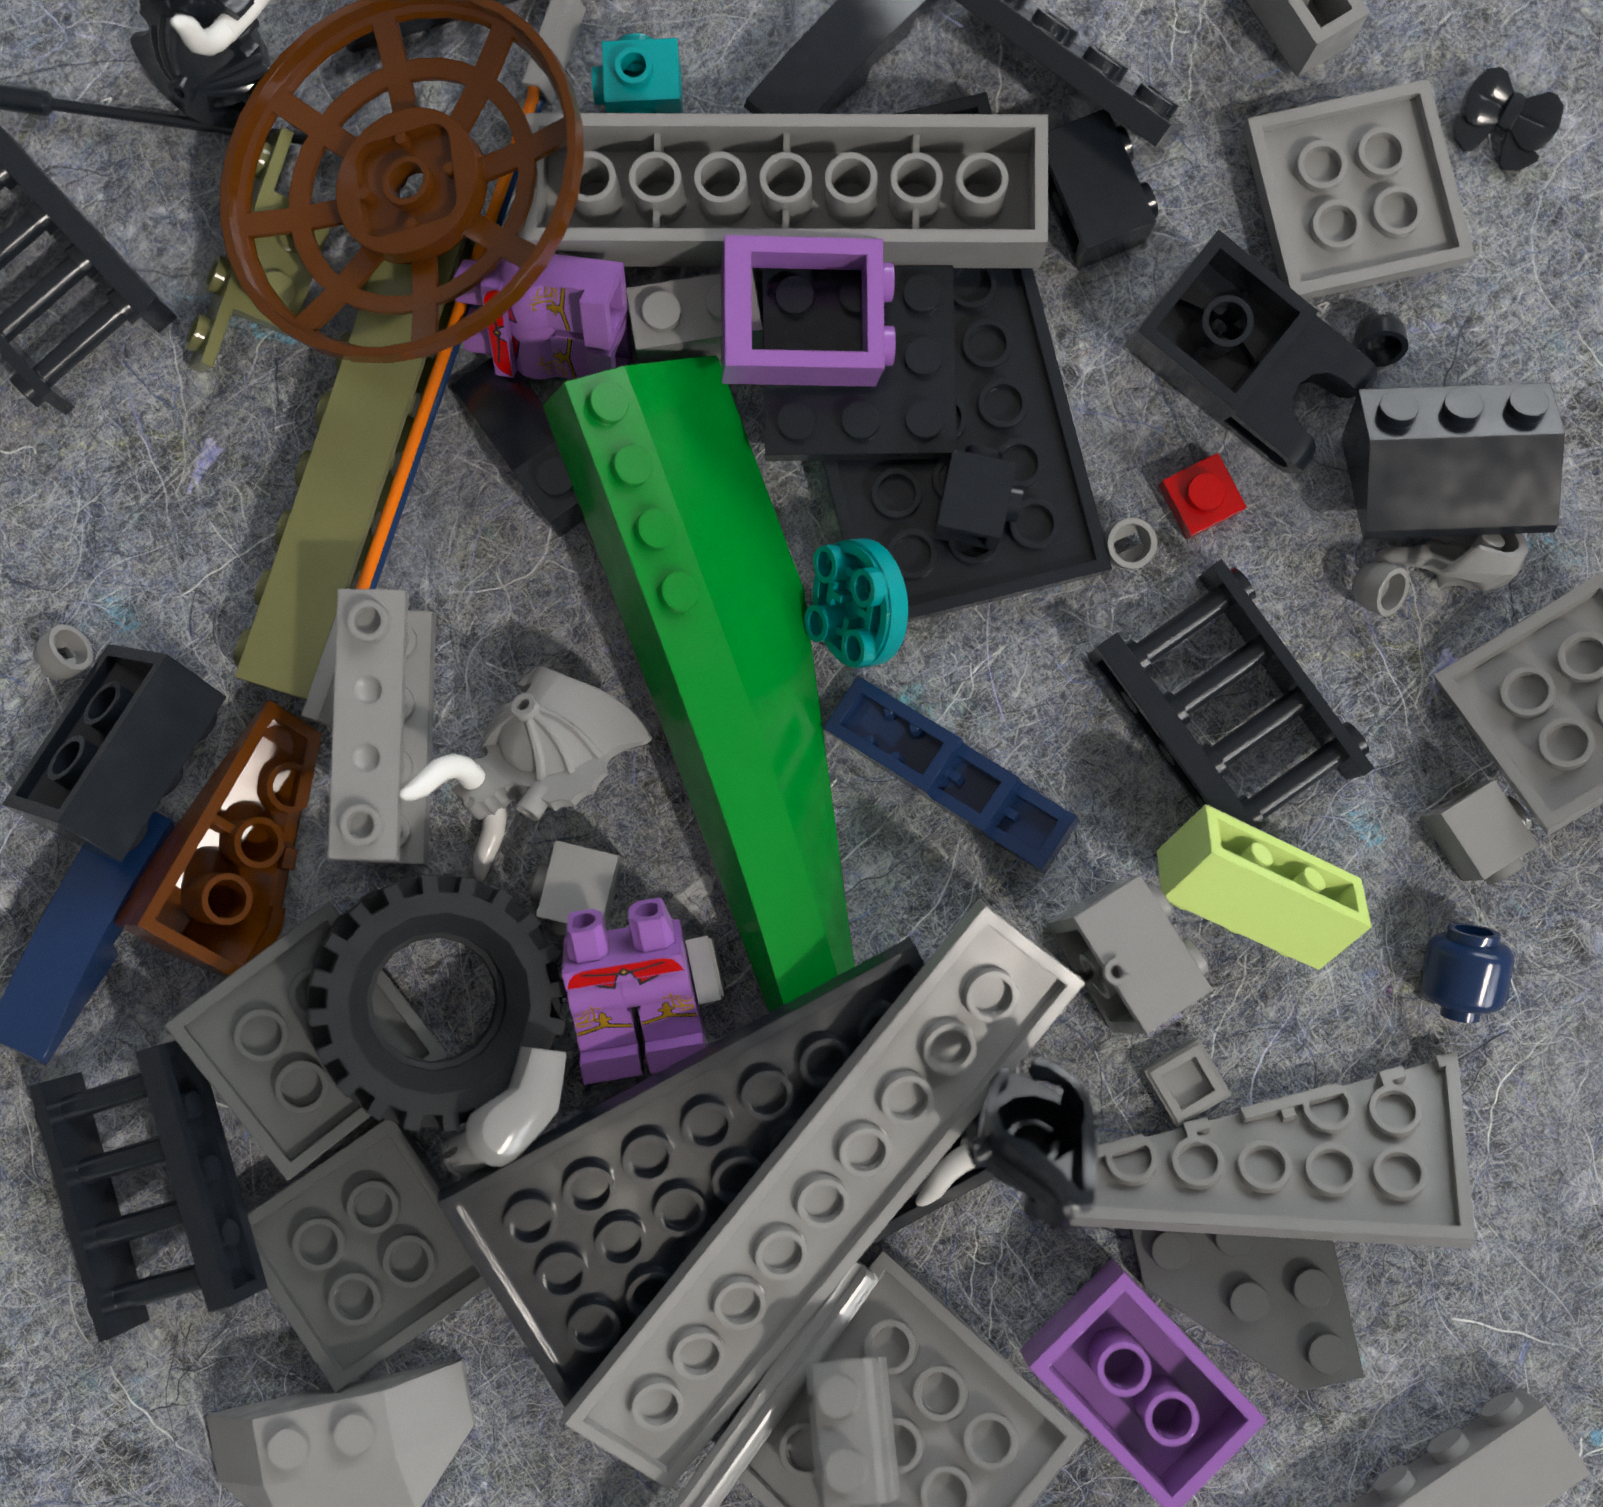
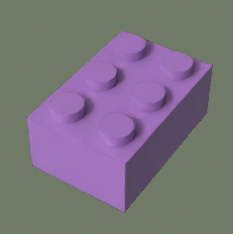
[1020,1258,1268,1507]

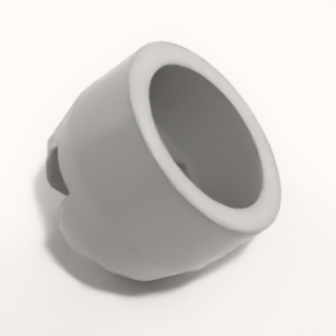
[1104,518,1157,569]
[1352,562,1409,616]
[33,624,93,680]

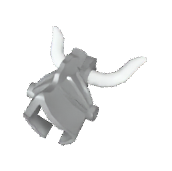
[399,665,652,882]

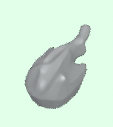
[1375,534,1528,591]

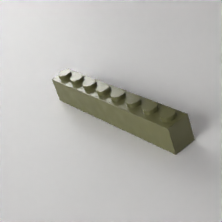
[234,198,475,701]

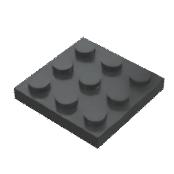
[164,902,448,1181]
[247,1120,489,1393]

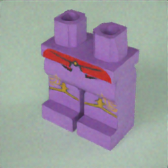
[453,254,633,380]
[562,898,707,1085]

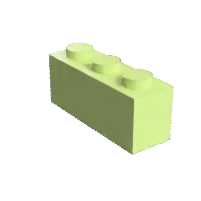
[1157,804,1372,970]

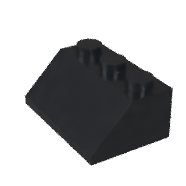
[1341,383,1565,539]
[2,644,226,862]

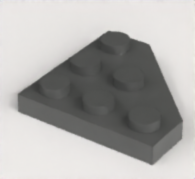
[1129,1229,1364,1391]

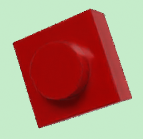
[1158,453,1247,540]

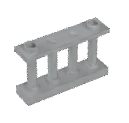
[328,589,436,864]

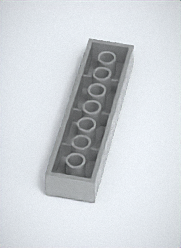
[523,113,1048,268]

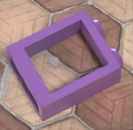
[721,235,895,387]

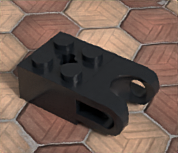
[1124,230,1377,474]

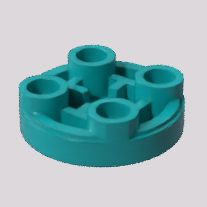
[804,538,908,668]

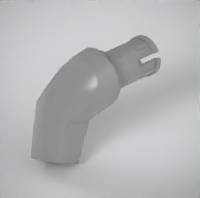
[442,1046,566,1177]

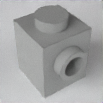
[1420,779,1538,885]
[530,840,624,937]

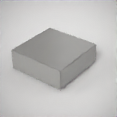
[685,935,726,1004]
[1140,1037,1232,1127]

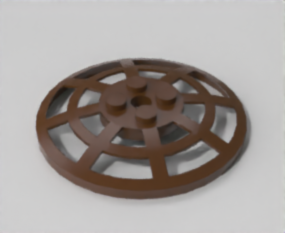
[220,0,584,364]

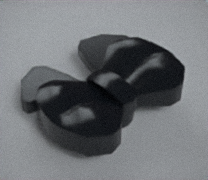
[1452,67,1564,171]

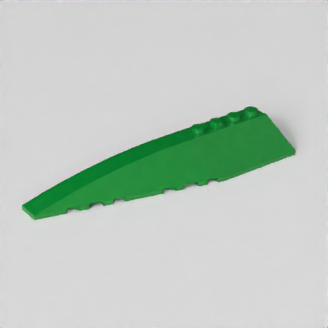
[543,355,855,1013]

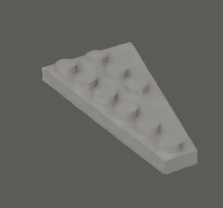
[1070,1051,1475,1249]

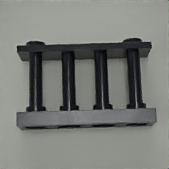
[0,125,177,415]
[1087,559,1375,830]
[29,1040,268,1342]

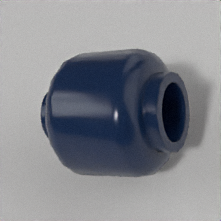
[1421,923,1515,1023]

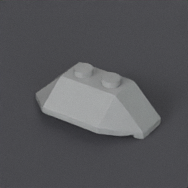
[206,1358,476,1507]

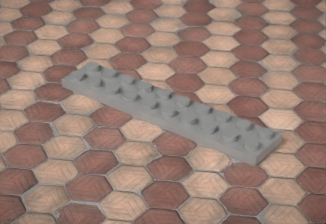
[563,898,1085,1490]

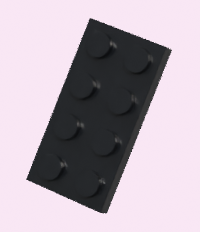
[955,0,1185,147]

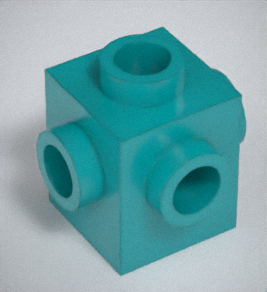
[591,33,684,114]

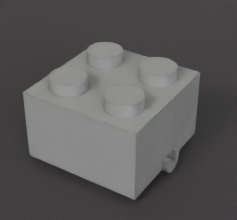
[1046,875,1213,1034]

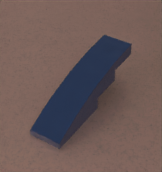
[823,676,1079,874]
[0,812,175,1066]

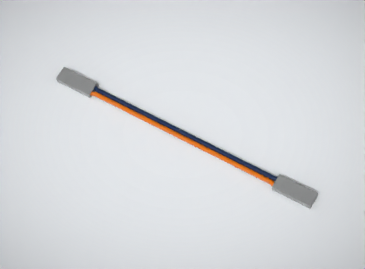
[301,0,586,727]

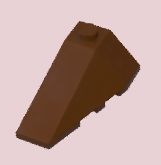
[113,700,322,978]

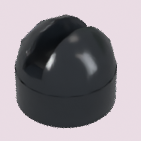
[1354,312,1408,367]

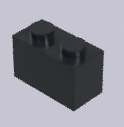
[1048,109,1158,270]

